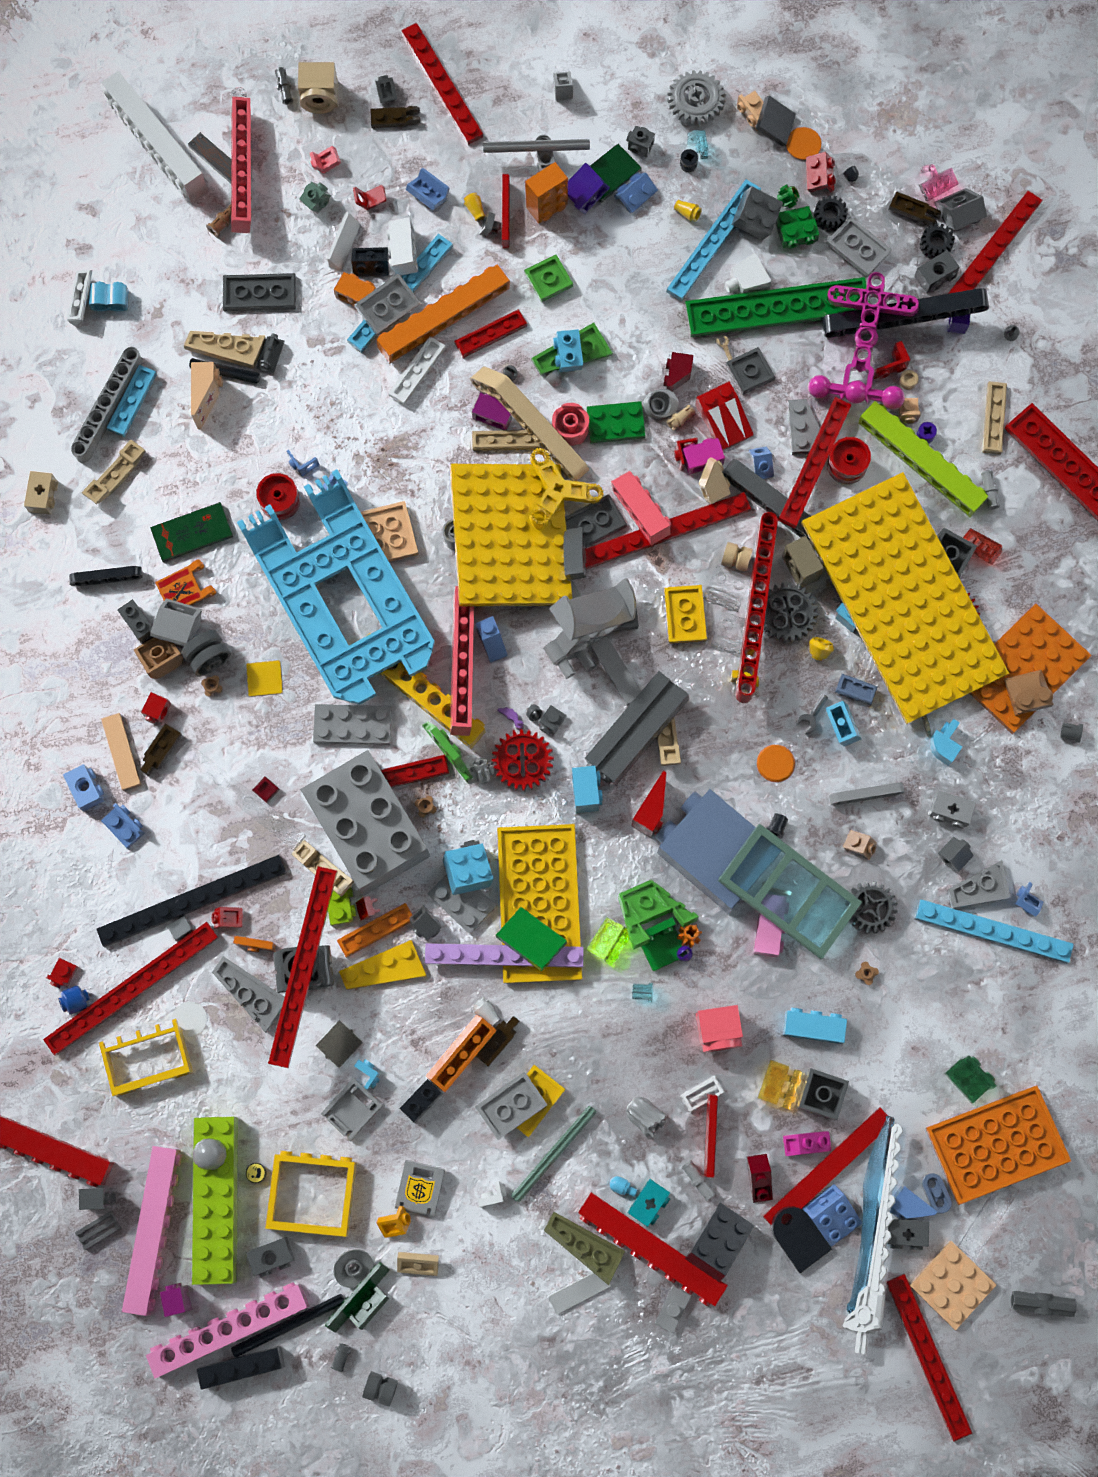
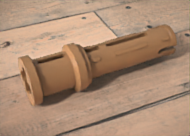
[206,196,252,237]

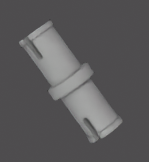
[981,470,1000,510]
[681,1160,716,1201]

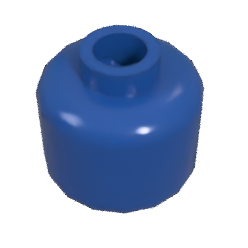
[58,986,90,1015]

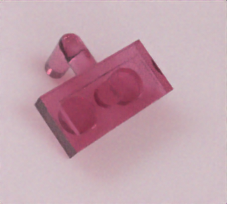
[919,164,959,201]

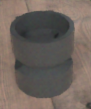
[362,1371,398,1407]

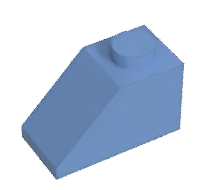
[475,616,508,663]
[890,1186,937,1219]

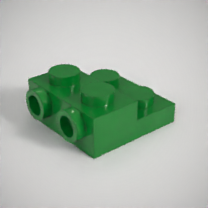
[776,206,819,249]

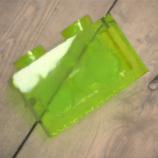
[586,917,629,966]

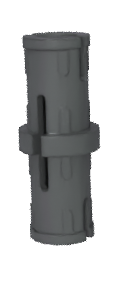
[274,67,293,105]

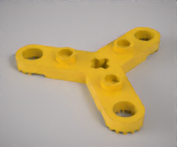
[529,448,604,528]

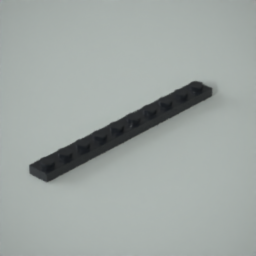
[96,855,287,947]

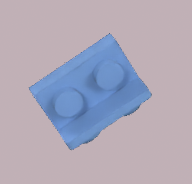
[101,803,145,849]

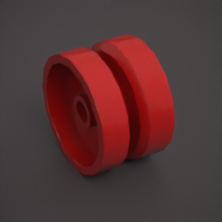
[827,437,871,484]
[256,473,300,520]

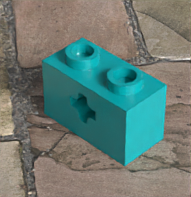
[627,1179,671,1227]

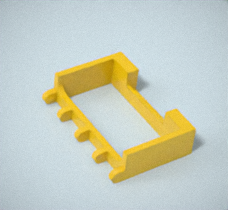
[99,1019,193,1097]

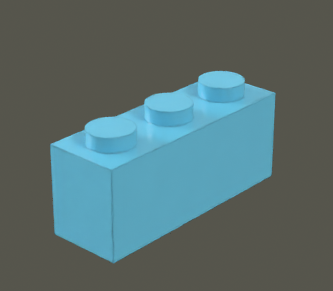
[783,1008,847,1044]

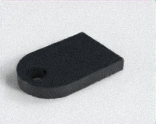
[771,1206,832,1273]

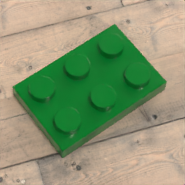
[586,401,645,443]

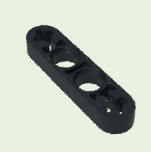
[69,566,143,587]

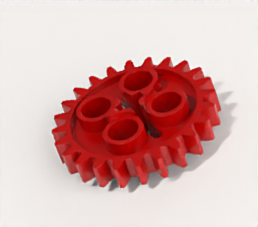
[491,729,554,791]

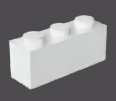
[387,217,418,276]

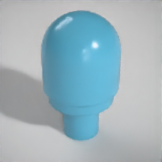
[610,1176,637,1197]

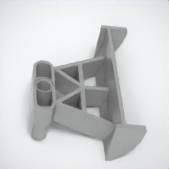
[543,578,636,679]

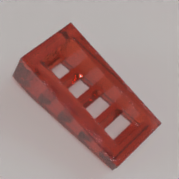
[963,528,1002,565]

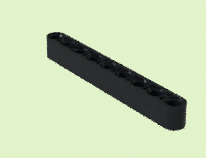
[822,288,989,338]

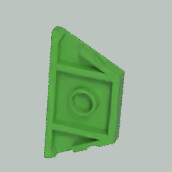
[422,721,473,782]

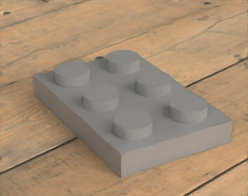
[826,216,892,277]
[354,273,420,336]
[427,874,497,934]
[475,1072,547,1140]

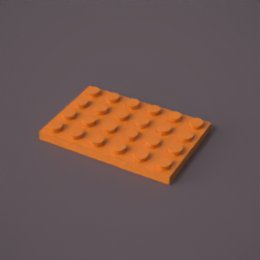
[969,603,1092,734]
[925,1085,1071,1205]

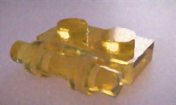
[757,1060,802,1110]

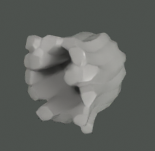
[626,1097,667,1138]

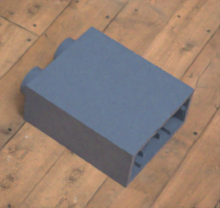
[655,789,781,914]

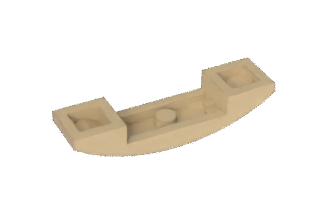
[82,440,145,505]
[657,717,681,766]
[291,840,354,897]

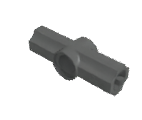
[1011,1291,1077,1317]

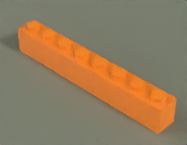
[376,264,510,364]

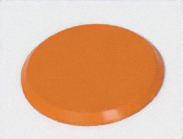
[786,127,822,160]
[757,745,795,782]

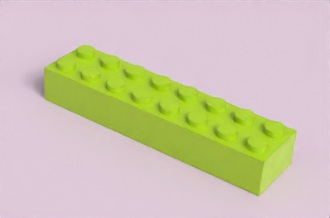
[192,1116,238,1285]

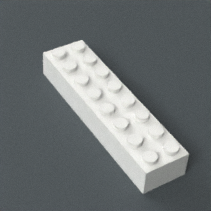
[101,71,208,203]

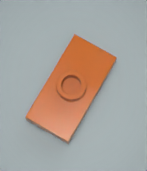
[233,936,276,953]

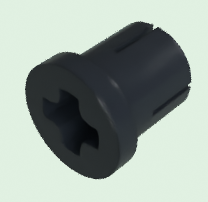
[766,813,788,839]

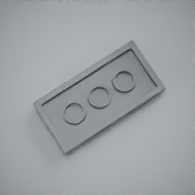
[313,704,392,745]

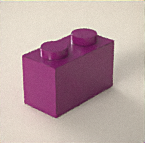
[472,393,513,431]
[160,1282,193,1317]

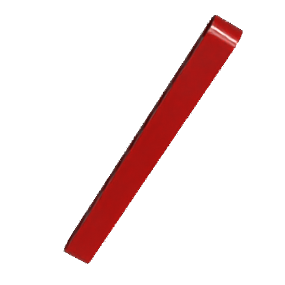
[735,512,778,703]

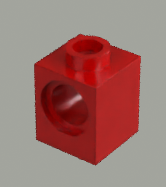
[141,692,172,724]

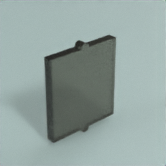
[316,1020,363,1068]

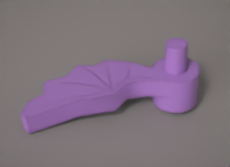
[498,707,524,731]

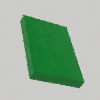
[496,907,567,971]

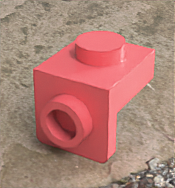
[310,146,341,174]

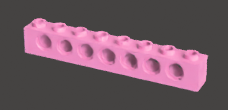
[146,1282,310,1378]

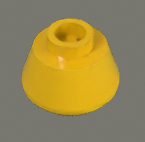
[809,637,834,661]

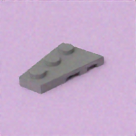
[948,860,1011,909]

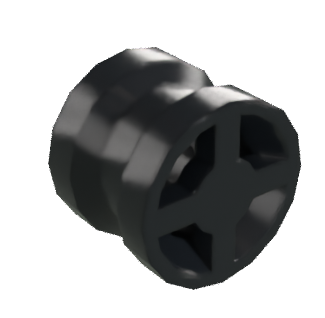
[680,149,698,172]

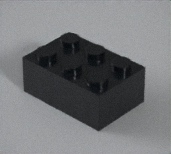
[685,1202,755,1282]

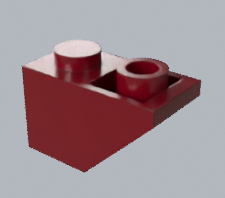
[663,352,694,392]
[747,1154,773,1203]

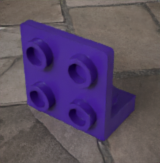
[568,163,610,214]

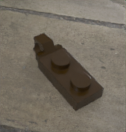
[140,723,182,776]
[476,1016,520,1067]

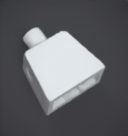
[724,253,771,294]

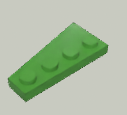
[531,322,613,375]

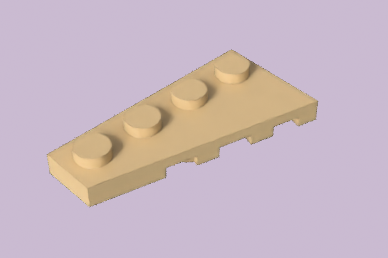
[184,331,266,369]

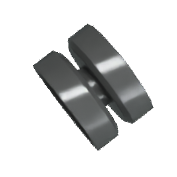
[181,630,231,676]

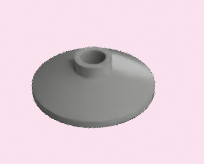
[333,1249,374,1288]

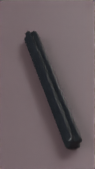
[231,1294,345,1357]

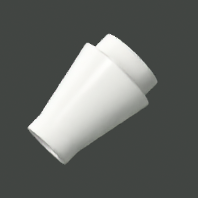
[472,997,500,1026]

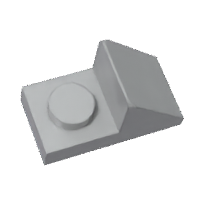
[553,71,573,100]

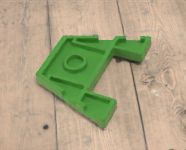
[618,879,699,949]

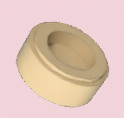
[899,370,919,390]

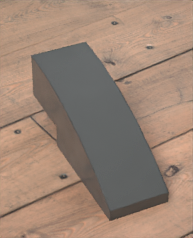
[564,527,586,580]

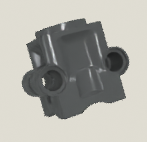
[273,945,334,993]

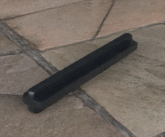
[189,358,260,383]

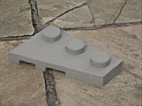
[787,399,820,455]

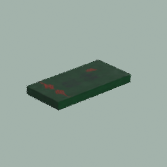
[150,502,233,562]

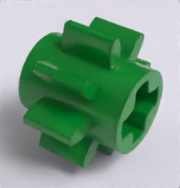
[777,184,800,209]

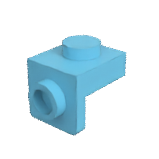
[354,1059,380,1091]

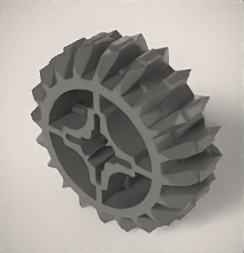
[844,881,898,934]

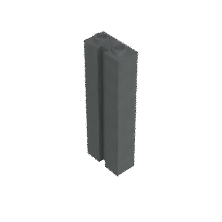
[585,671,690,786]

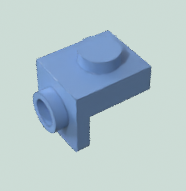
[1016,882,1044,917]

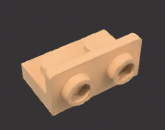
[737,91,763,131]

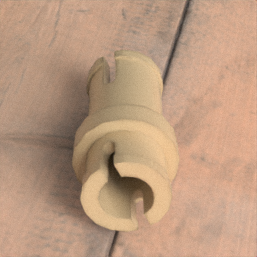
[667,405,695,430]

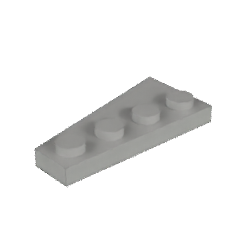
[212,956,284,1033]

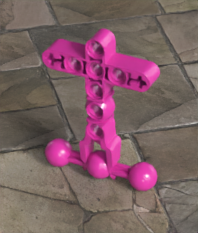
[808,272,919,409]

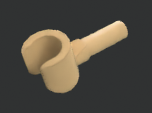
[716,336,733,360]

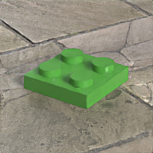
[524,254,573,302]

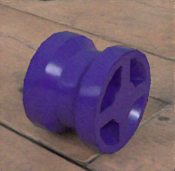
[916,422,937,444]

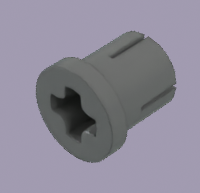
[1060,723,1083,743]

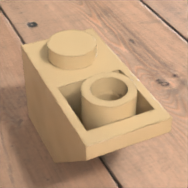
[698,457,731,504]

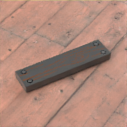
[188,132,231,184]

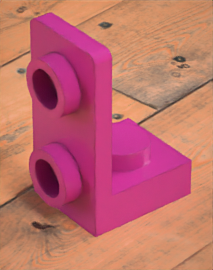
[783,1131,831,1156]

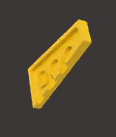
[339,940,427,990]

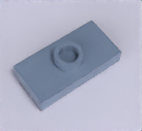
[835,674,878,705]

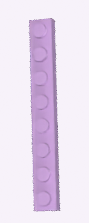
[425,943,583,968]

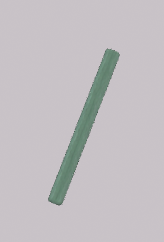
[511,1106,596,1202]

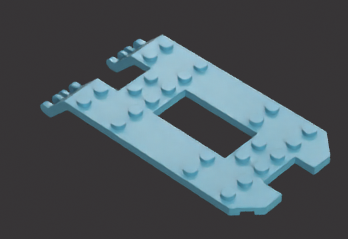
[237,469,435,705]

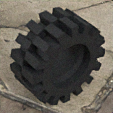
[814,195,848,232]
[920,223,955,258]

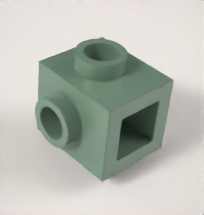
[299,181,332,213]

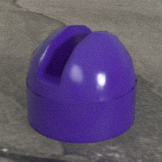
[677,946,693,962]

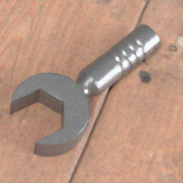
[796,694,828,734]

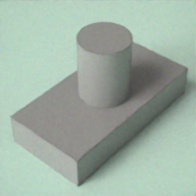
[655,1286,691,1333]

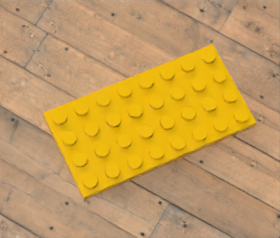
[497,824,582,984]

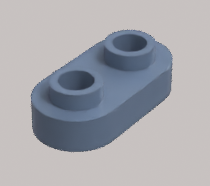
[922,1173,952,1213]

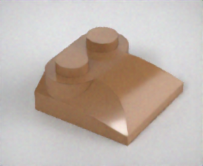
[133,637,183,679]
[1004,670,1054,716]

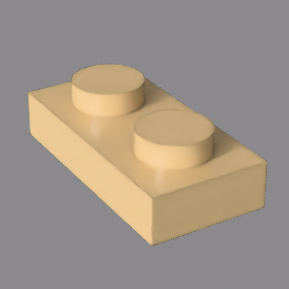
[397,1252,439,1276]

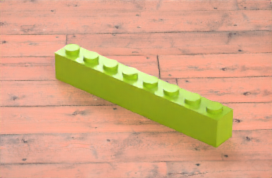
[858,401,989,518]

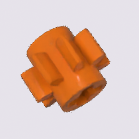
[677,924,702,948]

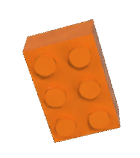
[525,162,568,224]

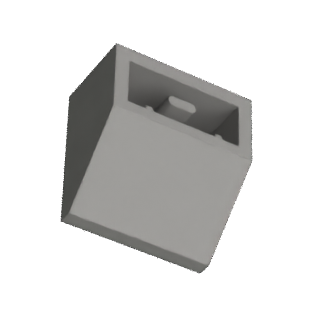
[150,599,202,646]

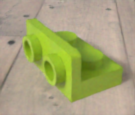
[328,886,357,926]

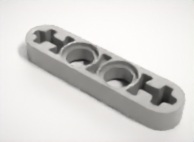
[829,782,905,805]

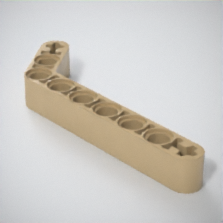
[470,366,589,481]

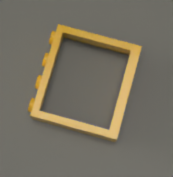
[265,1151,357,1237]

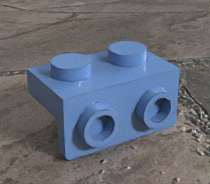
[406,168,450,210]
[614,173,658,213]

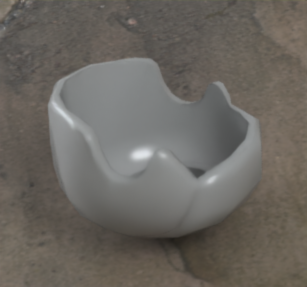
[193,1139,226,1170]

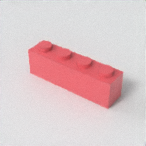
[611,471,671,545]

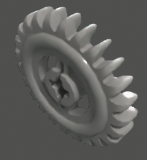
[667,70,726,125]

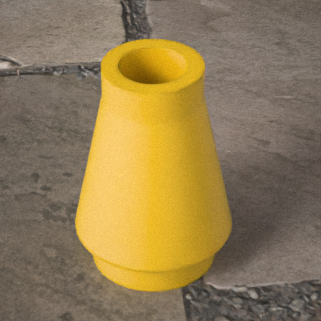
[464,192,485,221]
[674,200,702,222]

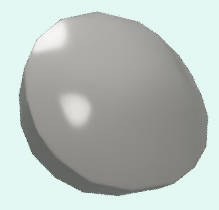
[643,389,679,419]

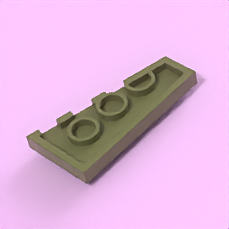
[544,1212,625,1285]

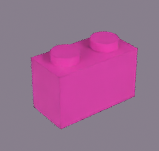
[682,438,725,475]

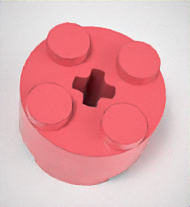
[552,403,589,446]

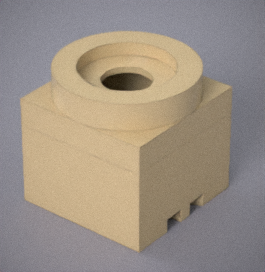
[298,62,338,114]

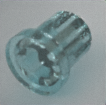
[632,982,654,1002]

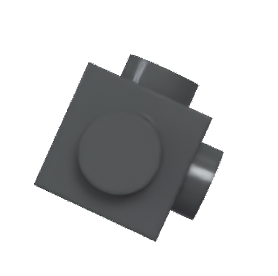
[938,837,974,872]
[409,905,442,940]

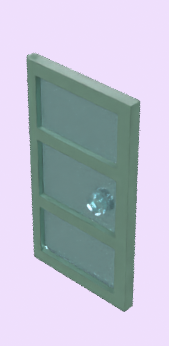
[718,824,862,959]

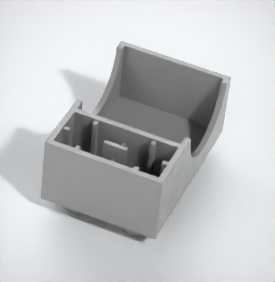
[300,750,430,896]

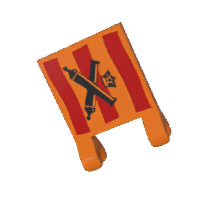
[155,559,216,606]

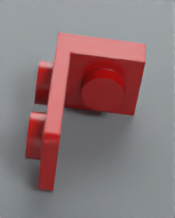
[874,341,910,379]

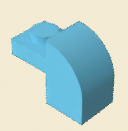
[930,719,962,766]

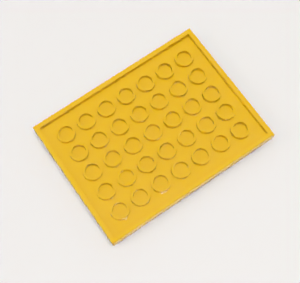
[450,463,572,606]

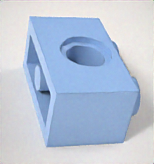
[63,764,104,812]

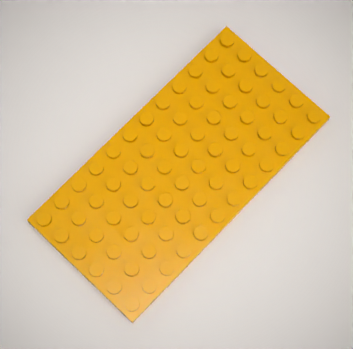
[801,472,1009,724]

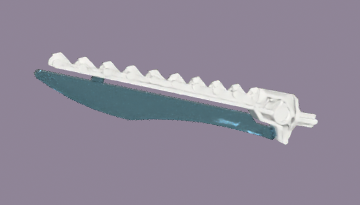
[843,1116,903,1354]

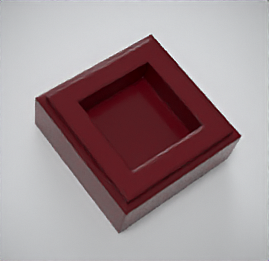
[252,776,280,803]

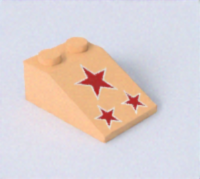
[191,362,223,429]

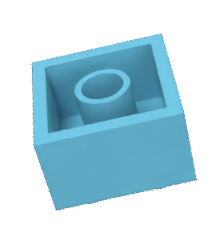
[572,766,603,813]
[442,843,494,895]

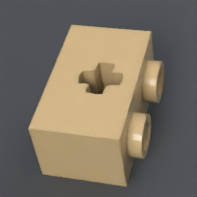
[24,471,58,515]

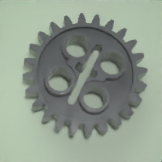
[758,582,819,643]

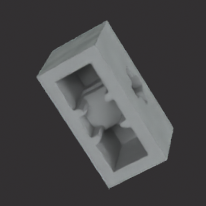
[929,790,976,828]

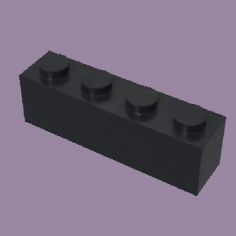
[197,1346,285,1390]

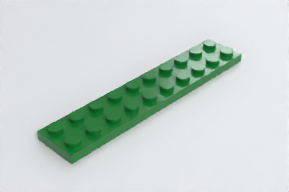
[685,277,870,337]

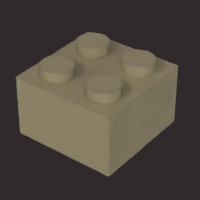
[782,536,824,589]

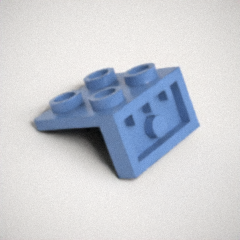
[802,1184,862,1247]

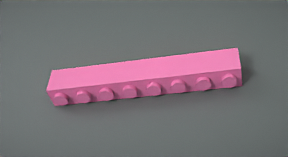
[122,1146,182,1316]

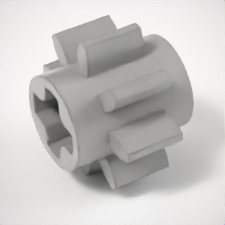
[470,759,495,783]

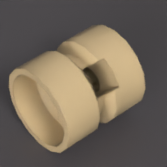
[721,542,753,572]

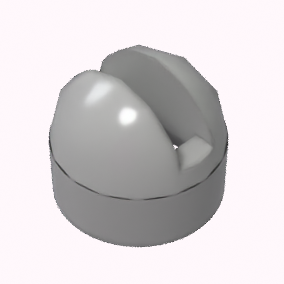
[545,370,562,386]

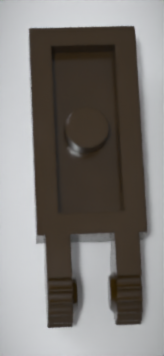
[370,106,421,128]
[888,192,942,227]

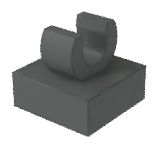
[479,212,502,237]

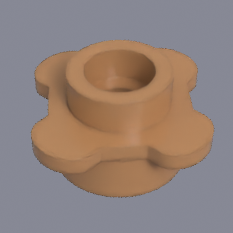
[201,675,223,697]
[415,796,437,818]
[855,961,879,985]

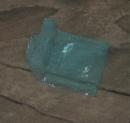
[687,130,708,159]

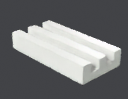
[680,1076,725,1113]

